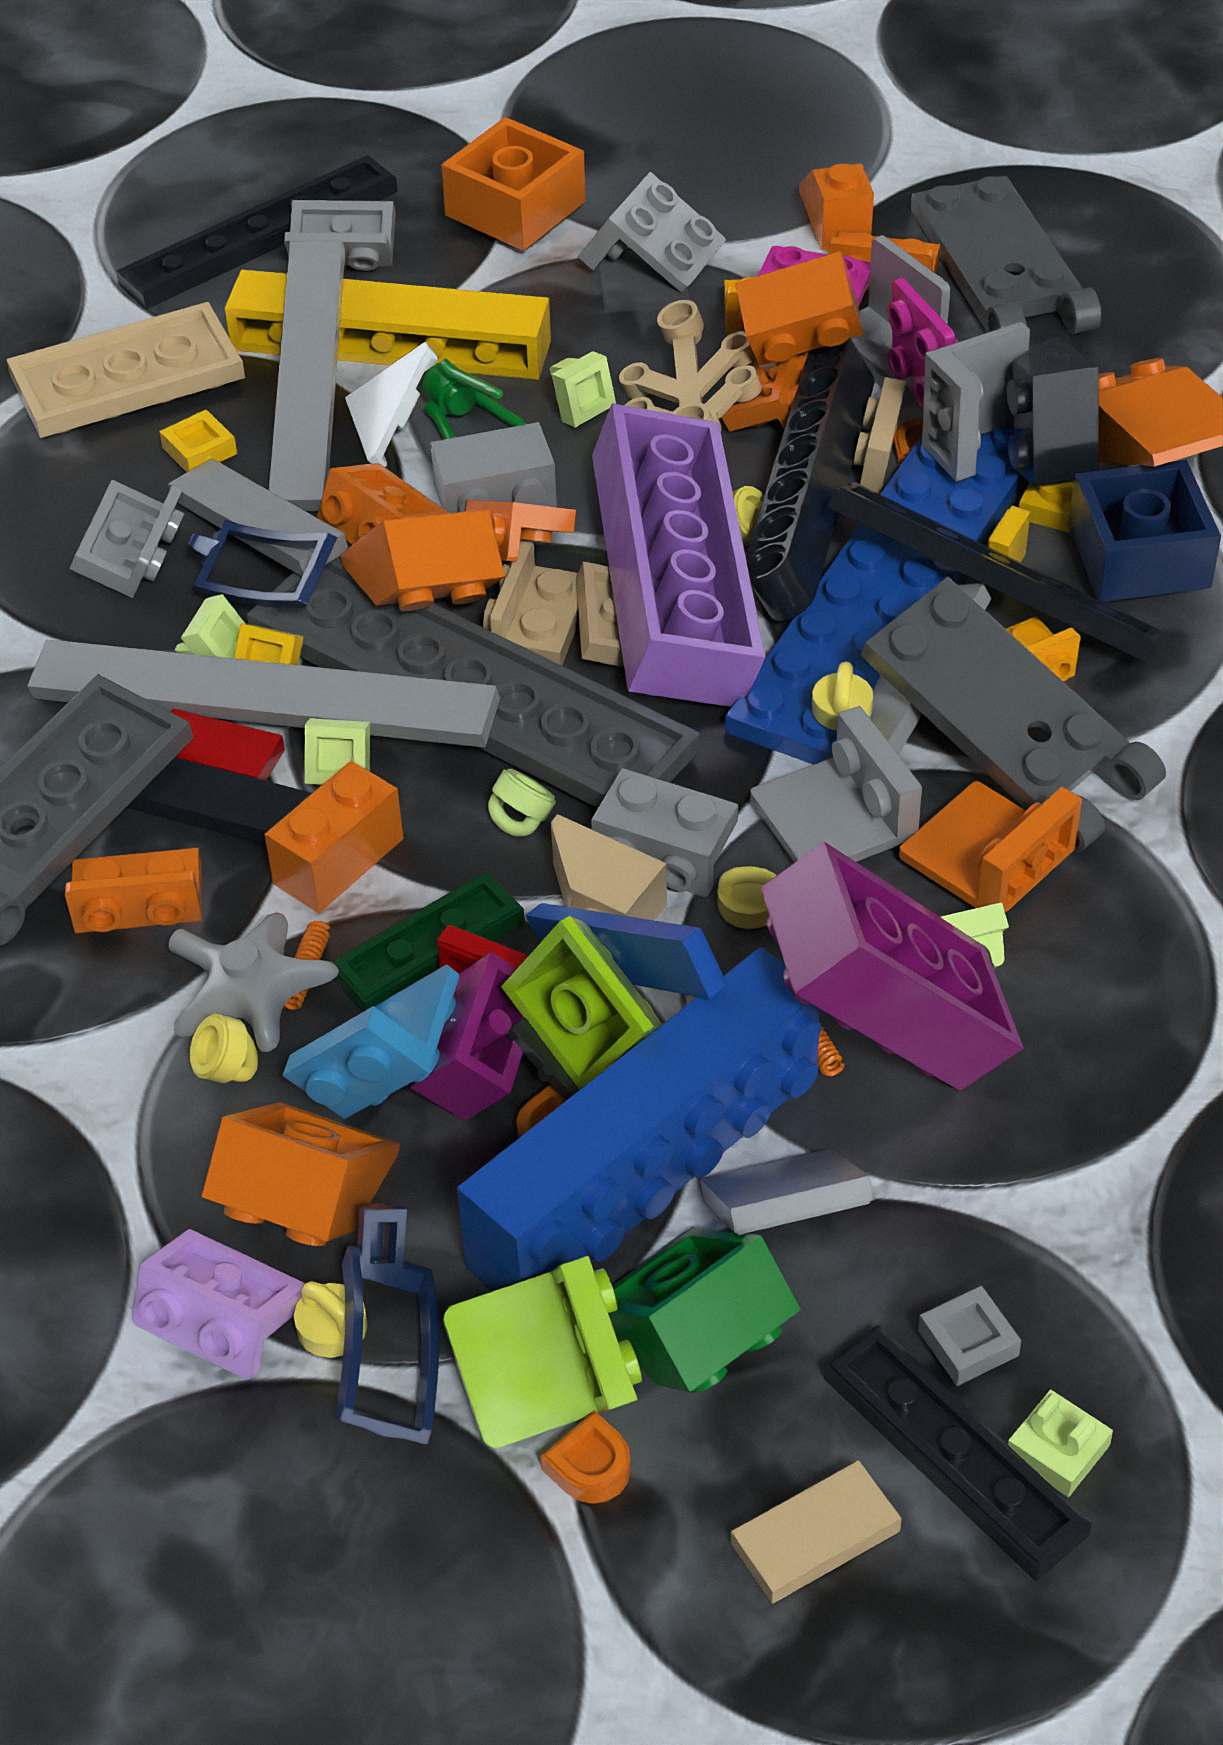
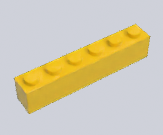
[225,269,551,380]

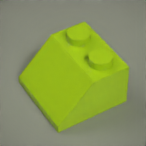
[501,915,662,1090]

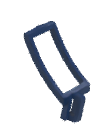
[188,520,338,608]
[335,1203,440,1444]

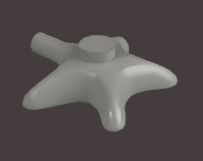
[168,912,339,1052]

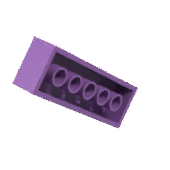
[592,403,766,707]

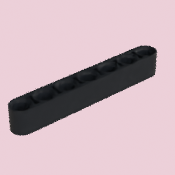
[746,338,875,621]

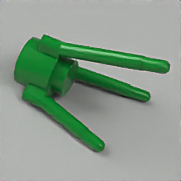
[422,359,528,439]

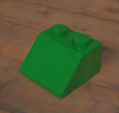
[609,1227,801,1393]

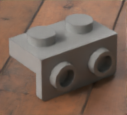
[284,200,396,271]
[69,480,185,598]
[591,768,738,897]

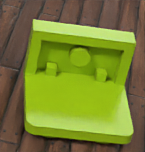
[443,1256,642,1448]

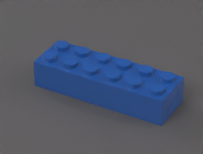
[457,947,821,1292]

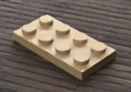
[6,302,245,438]

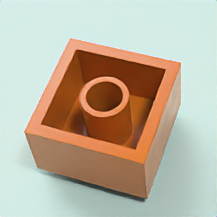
[441,117,586,251]

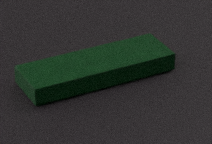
[331,871,525,1012]

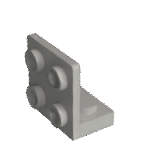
[578,172,726,292]
[851,235,950,392]
[922,322,1030,482]
[751,705,922,863]

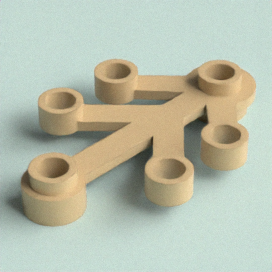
[619,300,762,432]

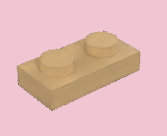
[853,377,906,494]
[576,561,624,667]

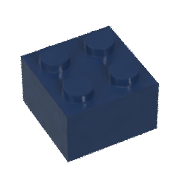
[1068,460,1221,602]

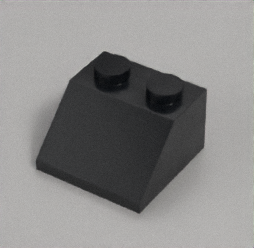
[1007,336,1099,486]

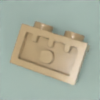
[483,541,579,666]

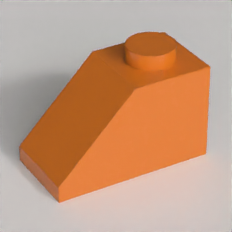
[799,163,874,250]

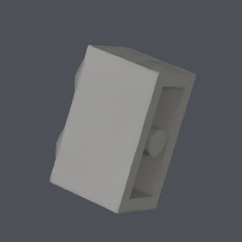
[431,422,557,513]

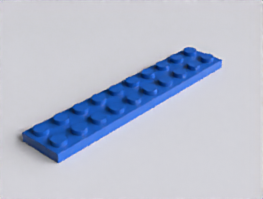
[725,423,1026,765]

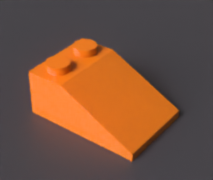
[1098,358,1223,467]

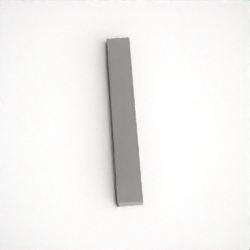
[27,639,500,748]

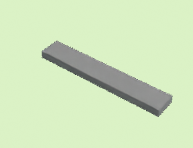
[269,240,345,511]

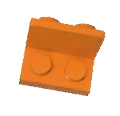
[899,781,1083,913]

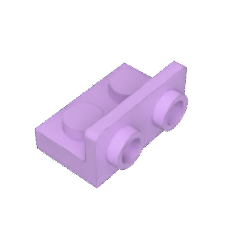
[132,1229,306,1380]

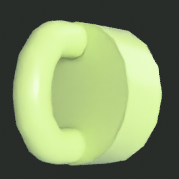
[488,769,556,837]

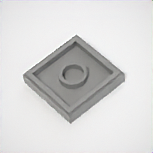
[700,1148,874,1235]

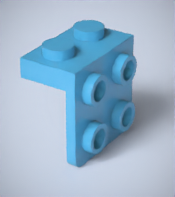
[282,965,459,1119]

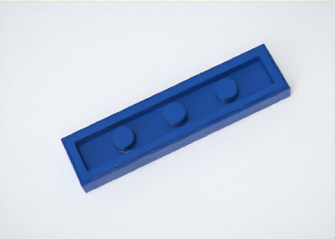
[525,903,727,999]

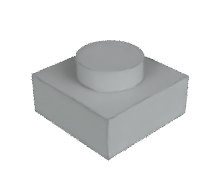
[918,1286,1021,1386]

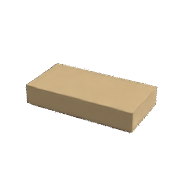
[731,1460,902,1604]

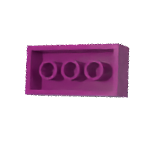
[761,841,1024,1091]

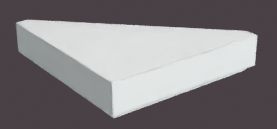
[345,342,438,467]

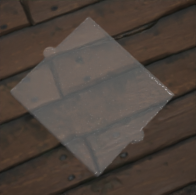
[598,248,689,313]

